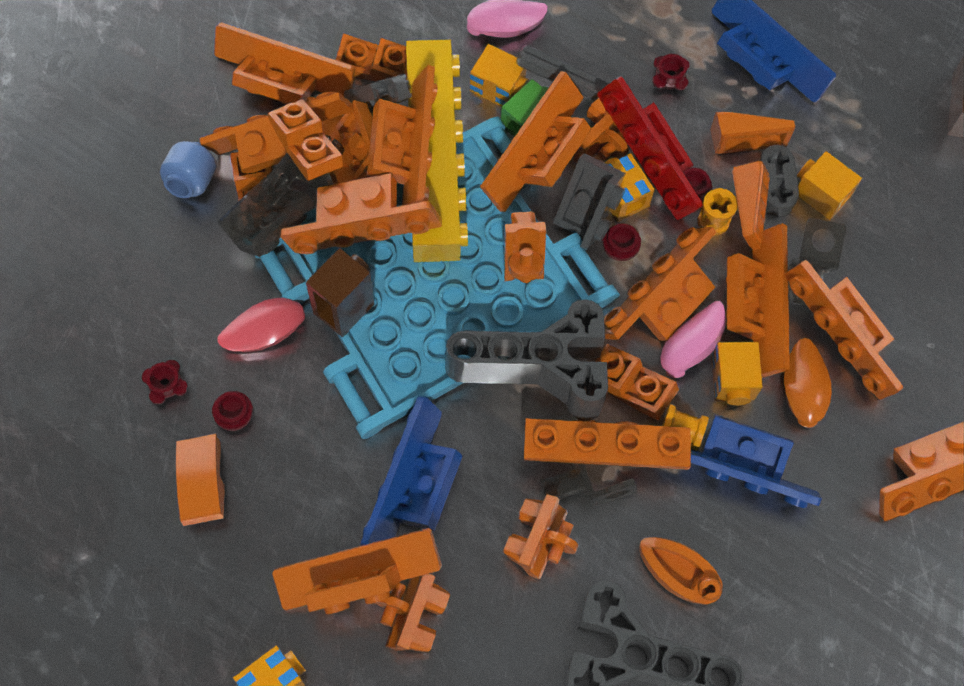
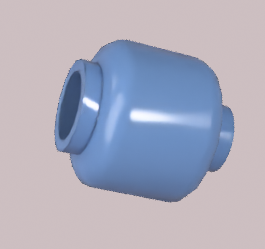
[160,141,217,198]

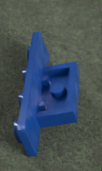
[712,0,836,102]
[360,396,463,546]
[691,414,822,508]

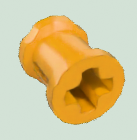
[697,188,738,236]
[662,404,709,451]

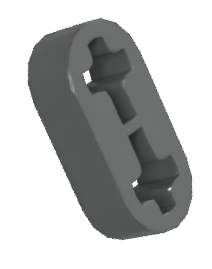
[759,145,799,217]

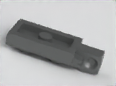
[344,74,412,108]

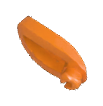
[784,338,832,428]
[639,537,723,605]

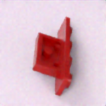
[597,76,703,220]

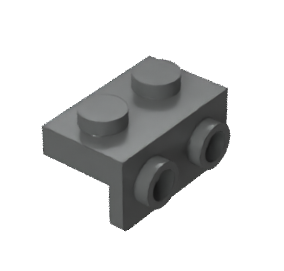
[553,153,626,250]

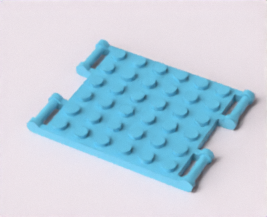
[249,116,620,439]

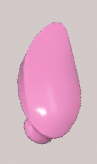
[467,0,548,38]
[660,301,726,378]

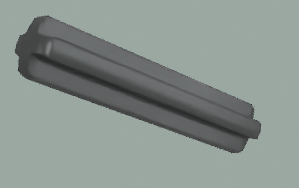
[516,45,609,101]

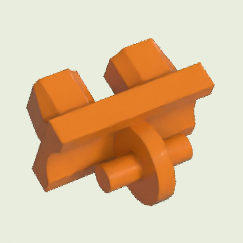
[573,98,629,163]
[504,211,546,283]
[503,494,579,579]
[375,574,450,652]

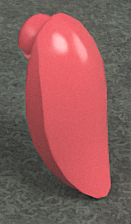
[217,298,305,352]

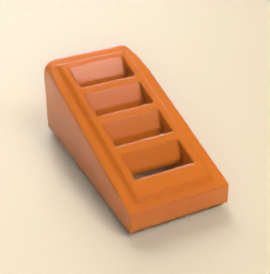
[710,112,795,154]
[732,161,770,250]

